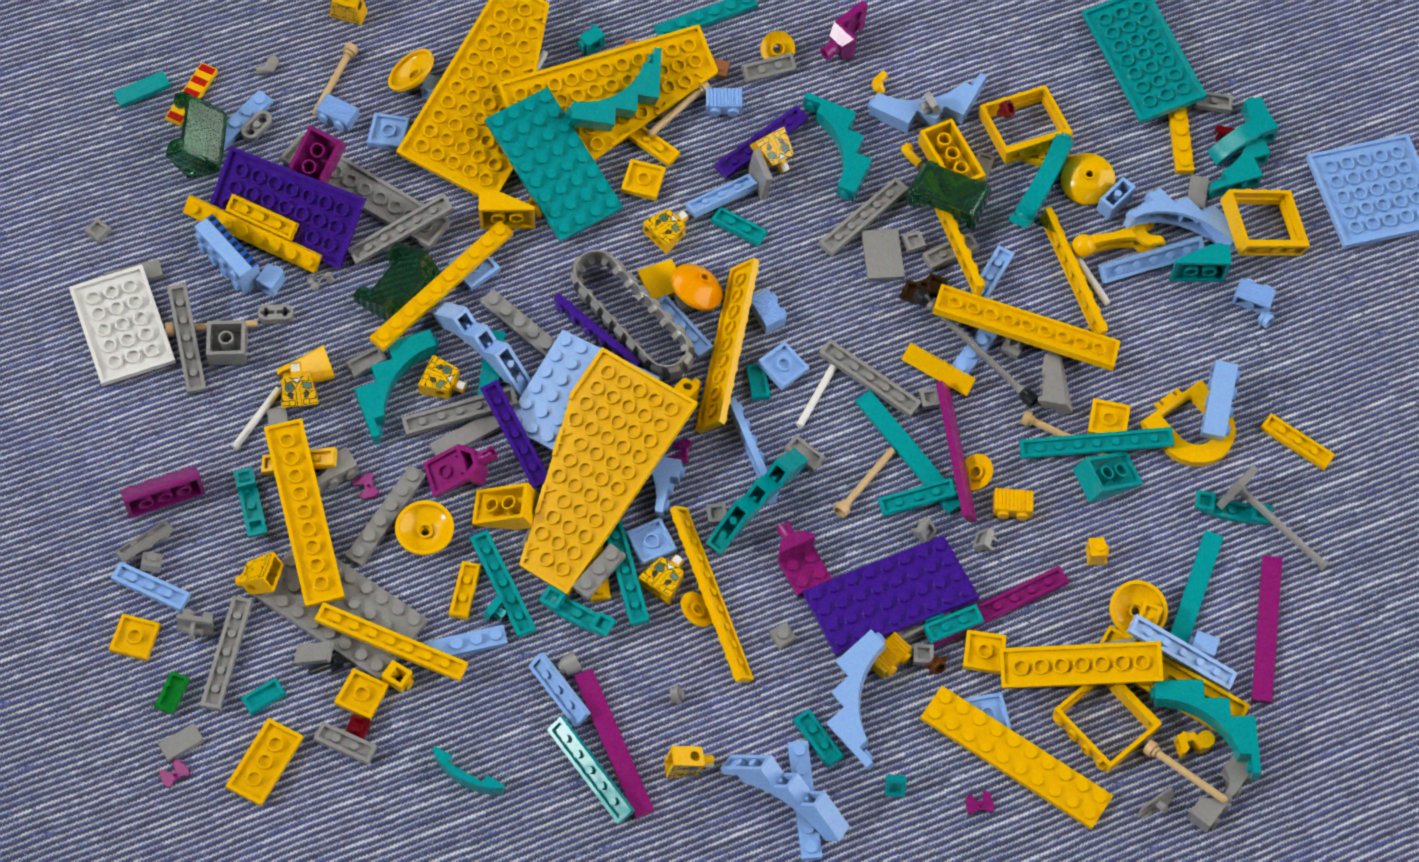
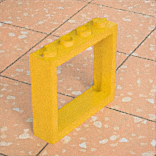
[979,85,1073,164]
[1220,189,1310,256]
[1052,684,1162,774]

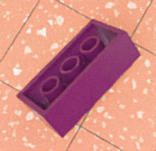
[288,125,348,183]
[120,466,205,519]

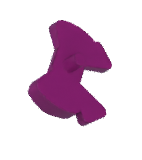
[668,439,693,464]
[353,473,379,500]
[159,759,190,789]
[965,790,994,815]

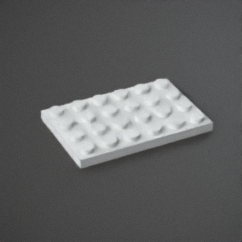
[69,264,176,387]

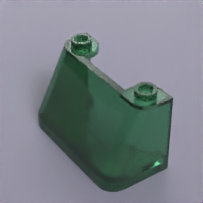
[166,92,228,178]
[906,161,991,231]
[352,242,440,321]

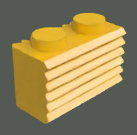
[992,488,1034,521]
[871,632,912,679]

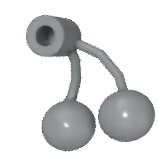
[307,272,335,291]

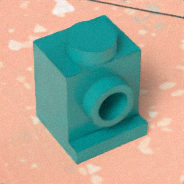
[577,24,605,56]

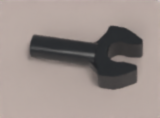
[308,654,346,676]

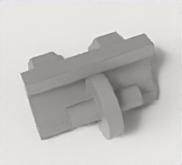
[176,609,214,640]

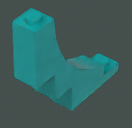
[565,47,662,132]
[803,92,872,202]
[1207,96,1278,199]
[1008,132,1075,228]
[355,329,439,445]
[706,448,809,555]
[1150,679,1261,781]

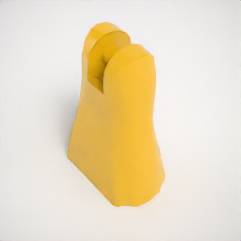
[276,345,335,386]

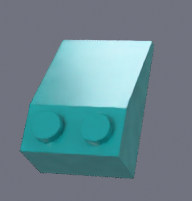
[1169,243,1232,282]
[1073,451,1143,502]

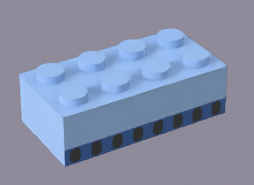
[194,214,260,295]

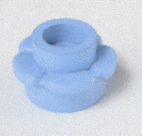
[1258,311,1275,328]

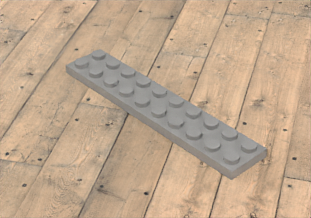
[279,132,451,250]

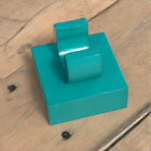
[482,596,506,621]
[884,774,907,797]

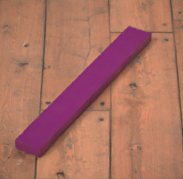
[936,381,977,523]
[1251,555,1283,704]
[923,566,1069,649]
[574,669,654,820]

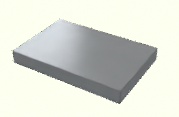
[861,228,905,282]

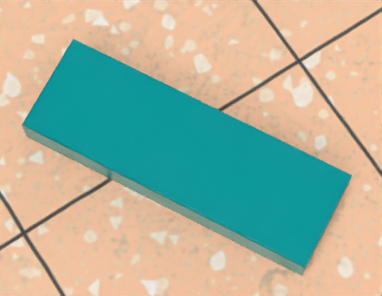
[113,70,171,109]
[711,206,768,247]
[922,604,984,644]
[792,709,844,769]

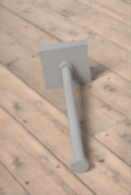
[1216,464,1329,571]

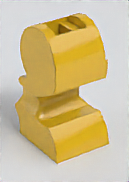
[1174,730,1215,760]

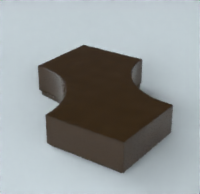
[899,273,948,305]

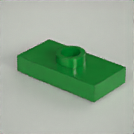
[154,671,190,715]

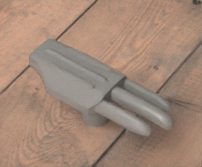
[1137,787,1174,819]

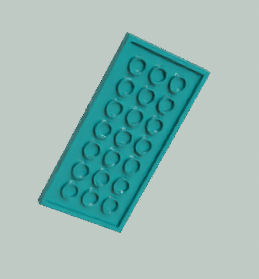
[1082,0,1207,124]
[484,87,624,243]

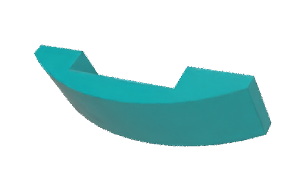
[1207,113,1279,166]
[233,467,268,538]
[1194,490,1273,525]
[539,585,616,637]
[432,746,505,795]

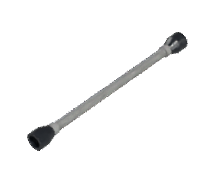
[912,287,1039,408]

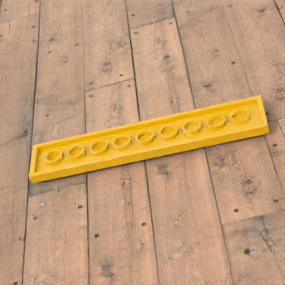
[695,258,760,434]
[932,284,1121,371]
[264,418,345,608]
[920,686,1114,830]

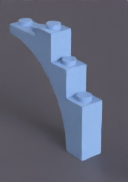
[1123,188,1236,250]
[651,453,685,519]

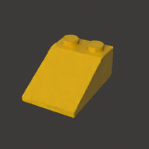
[479,189,536,229]
[472,482,539,530]

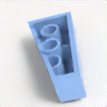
[1200,360,1241,441]

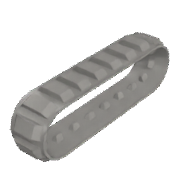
[570,249,695,380]

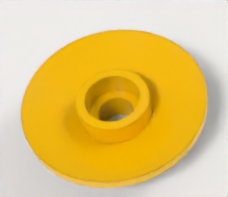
[760,31,795,59]
[965,454,993,491]
[680,592,712,627]

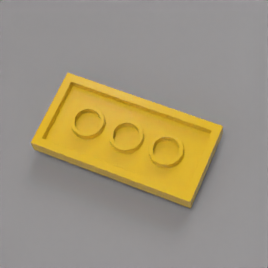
[225,718,304,807]

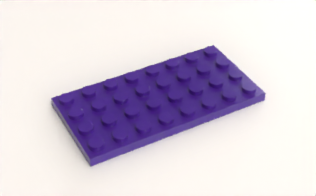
[210,146,367,269]
[802,535,979,657]

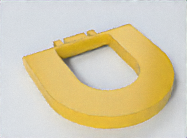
[1140,380,1236,467]

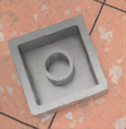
[206,320,248,366]

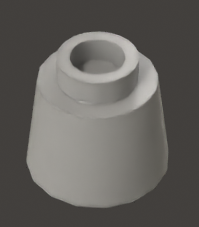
[557,651,583,676]

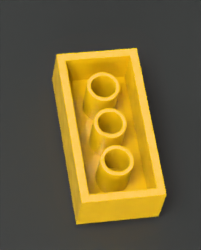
[918,118,986,199]

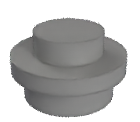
[670,685,685,705]

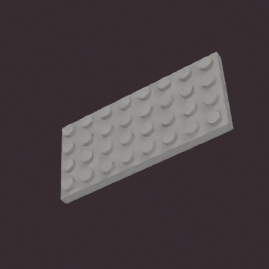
[253,548,428,681]

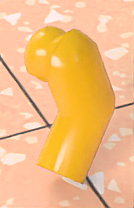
[872,70,888,94]
[901,142,922,167]

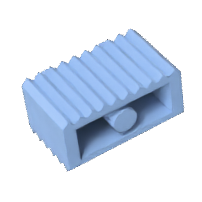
[706,87,742,117]
[316,93,360,132]
[1096,177,1136,220]
[1231,278,1277,314]
[750,288,787,334]

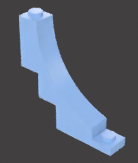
[868,73,987,133]
[432,301,531,398]
[827,630,886,770]
[720,755,850,841]

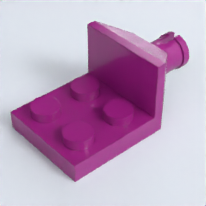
[820,1,868,60]
[423,444,498,498]
[776,521,832,597]

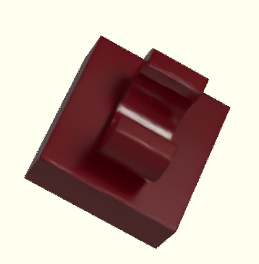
[1214,125,1235,142]
[345,714,372,740]

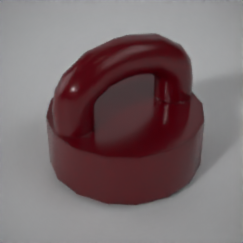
[996,100,1015,119]

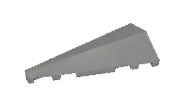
[1038,351,1073,415]

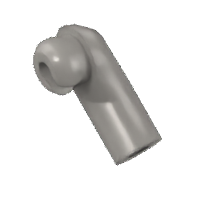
[256,55,279,75]

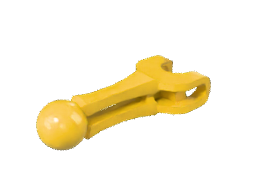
[1072,223,1166,258]

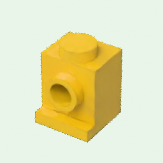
[1085,537,1109,565]
[381,660,414,693]

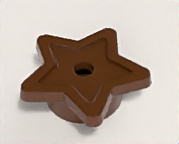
[925,655,948,675]

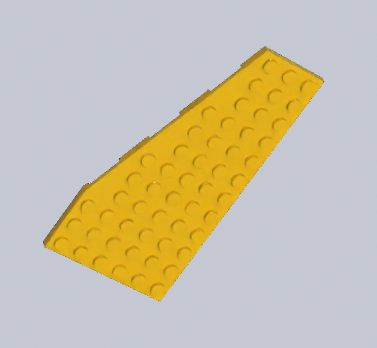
[396,0,549,197]
[497,24,719,161]
[519,347,698,596]

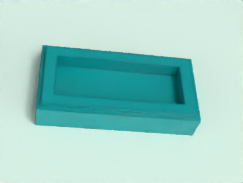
[746,364,771,401]
[241,678,287,716]

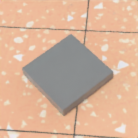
[748,149,773,200]

